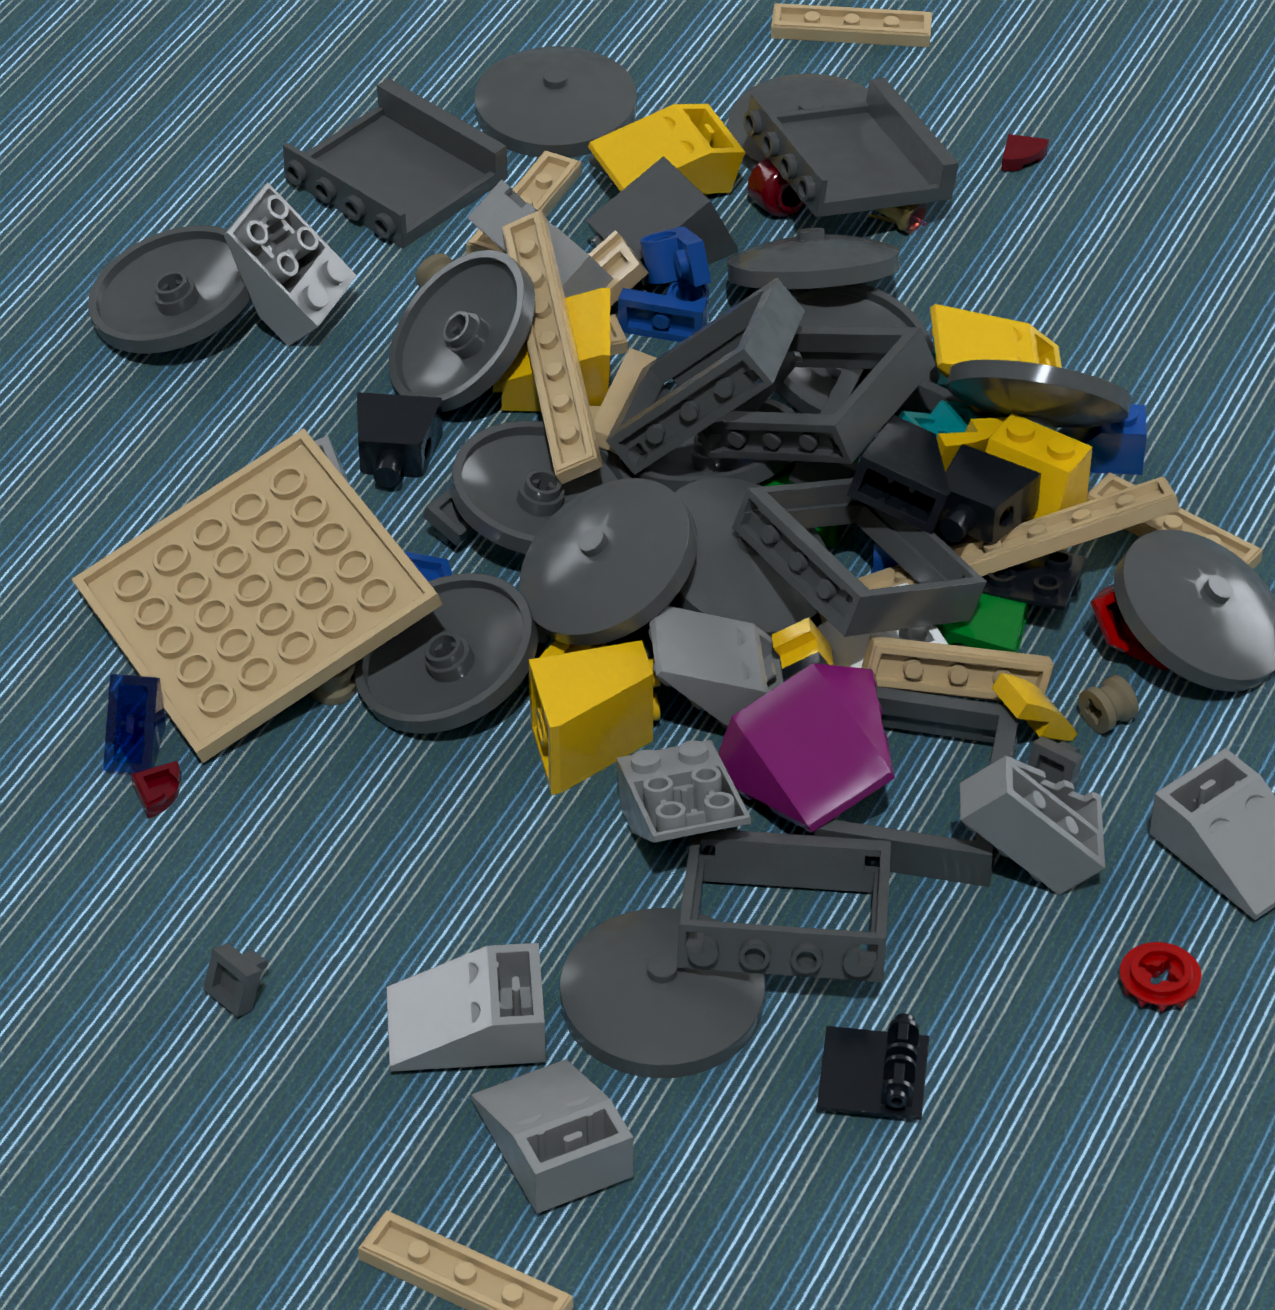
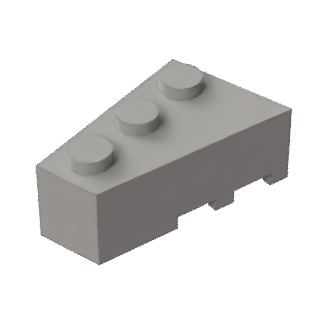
[467,179,614,298]
[959,755,1105,895]

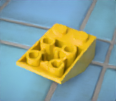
[588,104,745,195]
[930,304,1062,379]

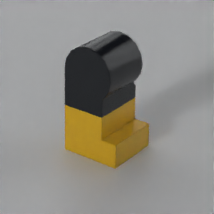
[771,617,834,682]

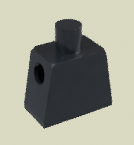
[357,392,443,488]
[938,444,1041,543]

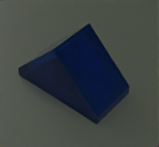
[103,674,166,773]

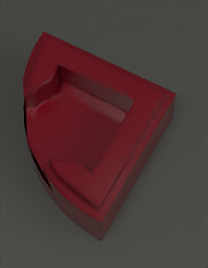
[1001,134,1049,171]
[131,761,181,819]

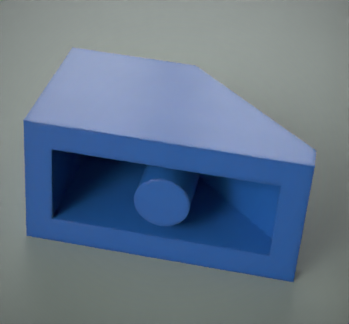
[1057,404,1147,475]

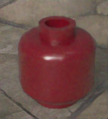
[747,158,805,217]

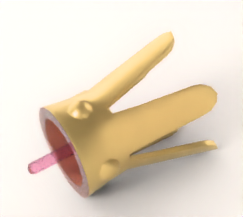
[868,203,927,234]

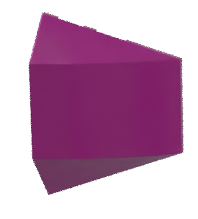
[718,663,895,833]

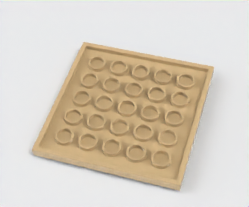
[72,428,443,763]

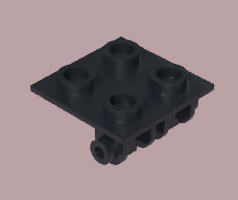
[981,550,1086,610]
[817,1013,930,1120]

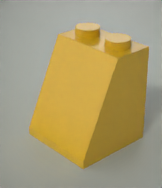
[493,288,610,412]
[959,413,1093,550]
[528,640,660,795]

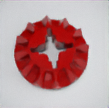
[1119,942,1202,1012]

